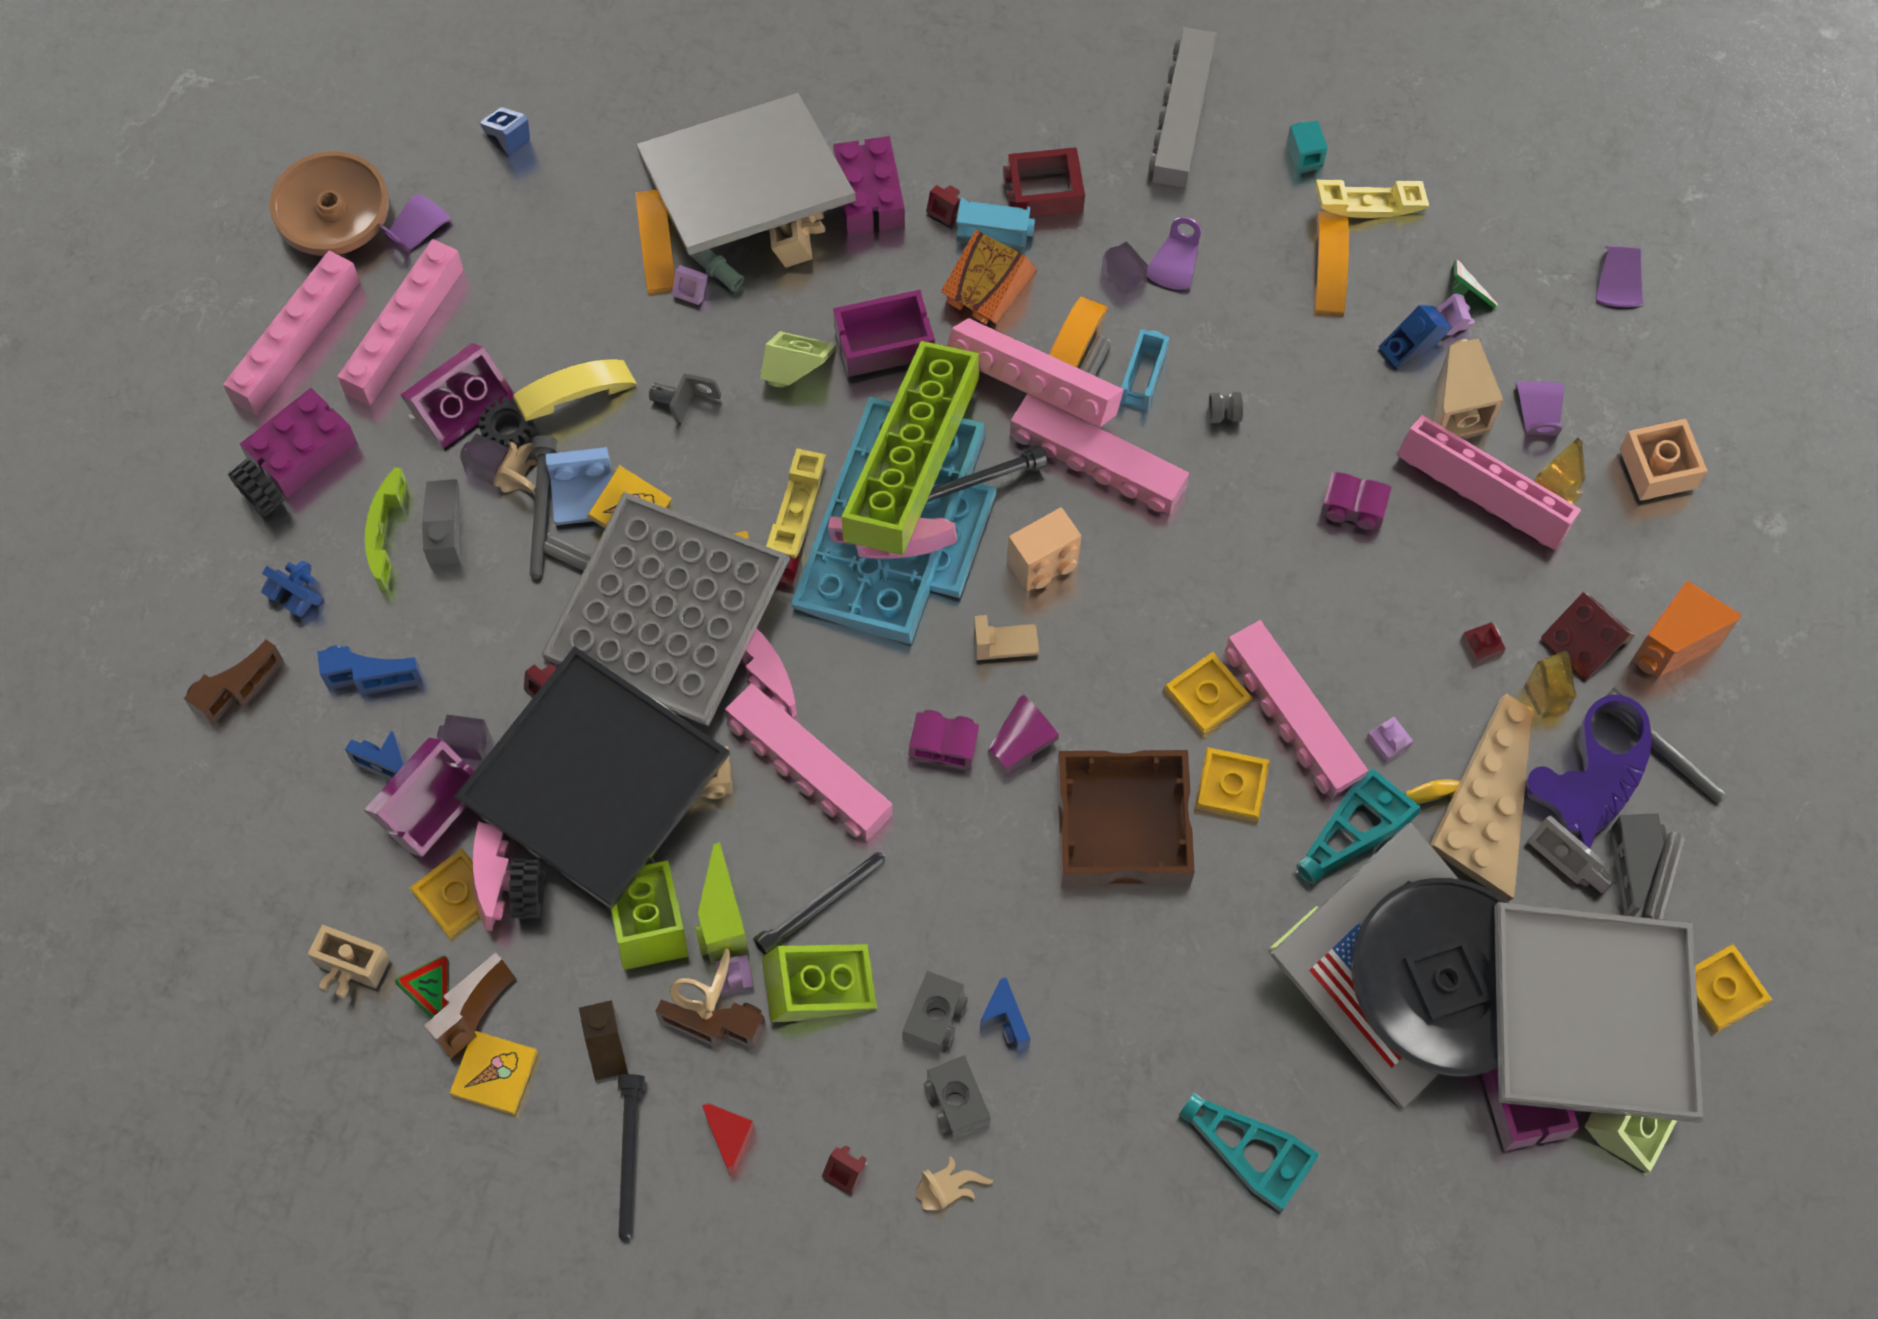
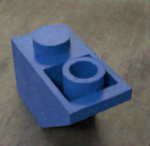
[1379,305,1453,368]

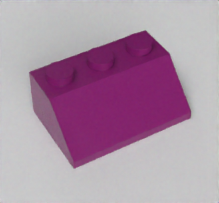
[400,343,515,448]

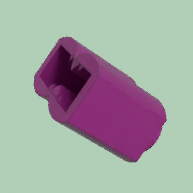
[1321,472,1392,530]
[908,710,979,768]

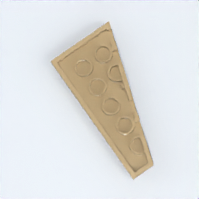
[1430,694,1533,902]

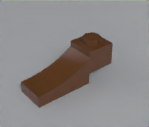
[184,639,283,724]
[423,952,516,1058]
[655,999,766,1048]

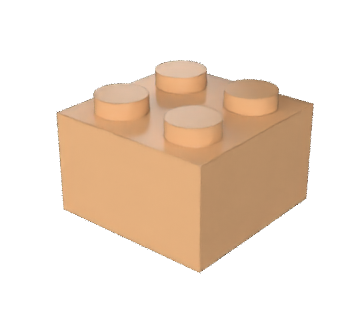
[1619,419,1708,501]
[1007,507,1082,592]

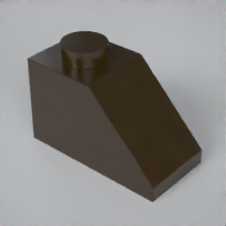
[579,1000,629,1082]

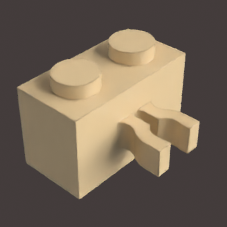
[769,212,825,268]
[307,924,390,999]

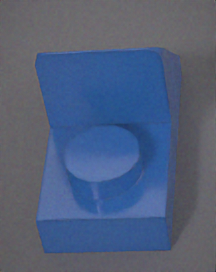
[479,107,530,155]
[345,730,405,779]
[980,977,1031,1052]

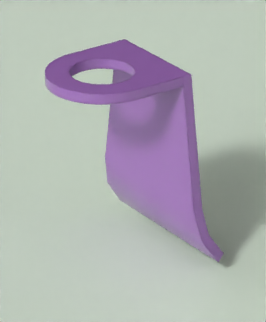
[379,193,451,253]
[1145,217,1202,290]
[1596,245,1644,307]
[1516,381,1564,436]

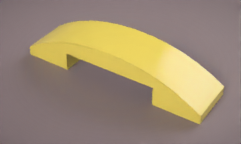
[1314,180,1429,218]
[513,359,636,421]
[766,448,826,559]

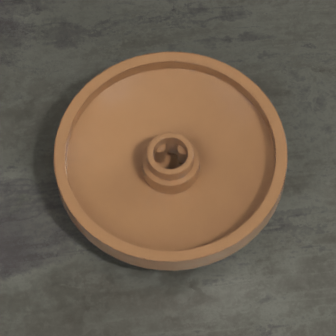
[269,151,389,256]

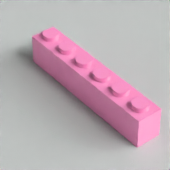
[337,239,464,406]
[223,251,360,415]
[947,318,1124,427]
[1010,394,1189,515]
[1397,415,1581,550]
[1225,620,1368,801]
[725,683,893,842]

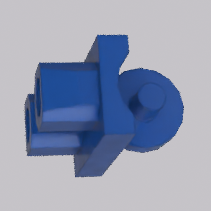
[261,561,323,617]

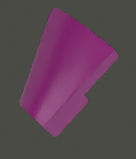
[988,695,1059,777]

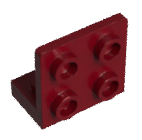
[1541,592,1635,679]

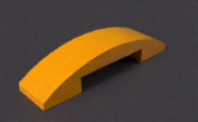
[636,190,675,293]
[1314,211,1349,315]
[1049,296,1108,368]

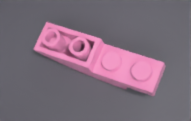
[828,516,957,559]
[740,628,797,718]
[473,822,510,931]

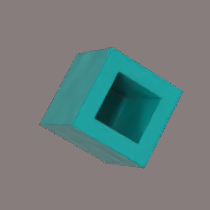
[1287,120,1328,170]

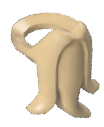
[493,441,537,493]
[670,948,730,1019]
[916,1156,993,1210]

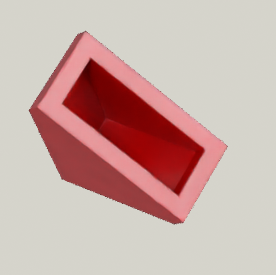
[702,1103,755,1176]

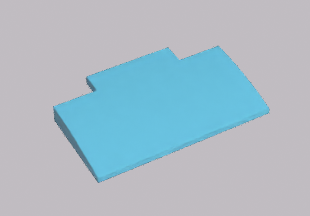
[791,397,997,645]

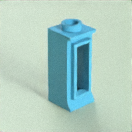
[956,198,1035,247]
[1120,329,1170,411]

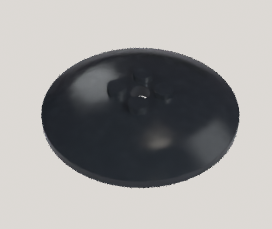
[1351,878,1509,1076]

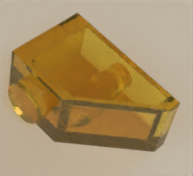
[1534,437,1585,505]
[1524,651,1576,719]

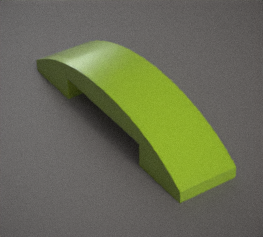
[365,467,407,592]

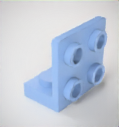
[546,447,612,525]

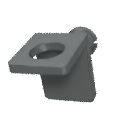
[649,373,722,423]

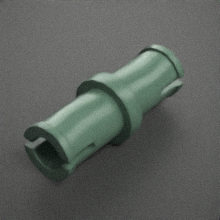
[689,249,744,292]

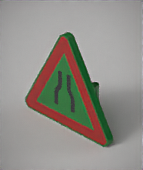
[1452,259,1498,308]
[395,956,448,1018]

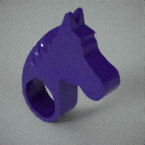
[1525,695,1652,849]

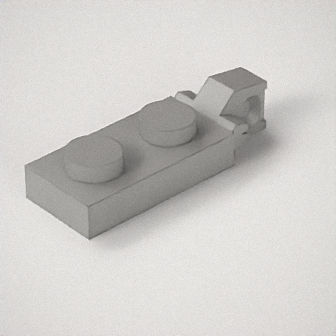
[1527,816,1615,894]

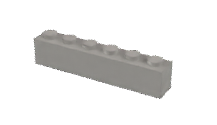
[1148,27,1217,188]

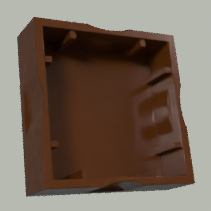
[1057,750,1195,886]

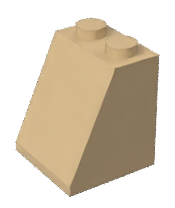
[1434,338,1504,437]

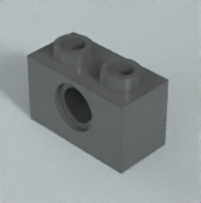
[902,971,968,1054]
[923,1055,991,1140]

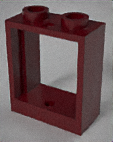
[1003,147,1085,217]

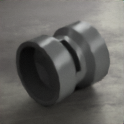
[1209,392,1243,423]

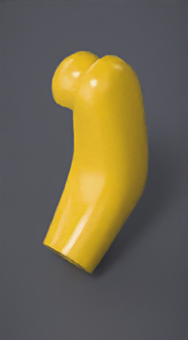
[1406,780,1460,805]

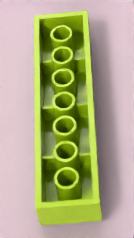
[841,341,979,555]

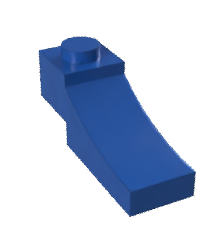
[317,645,422,693]

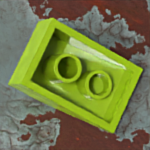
[694,842,749,964]
[611,860,688,970]
[762,944,877,1022]

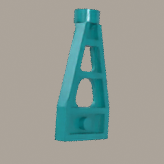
[1296,768,1420,884]
[1179,1093,1320,1212]

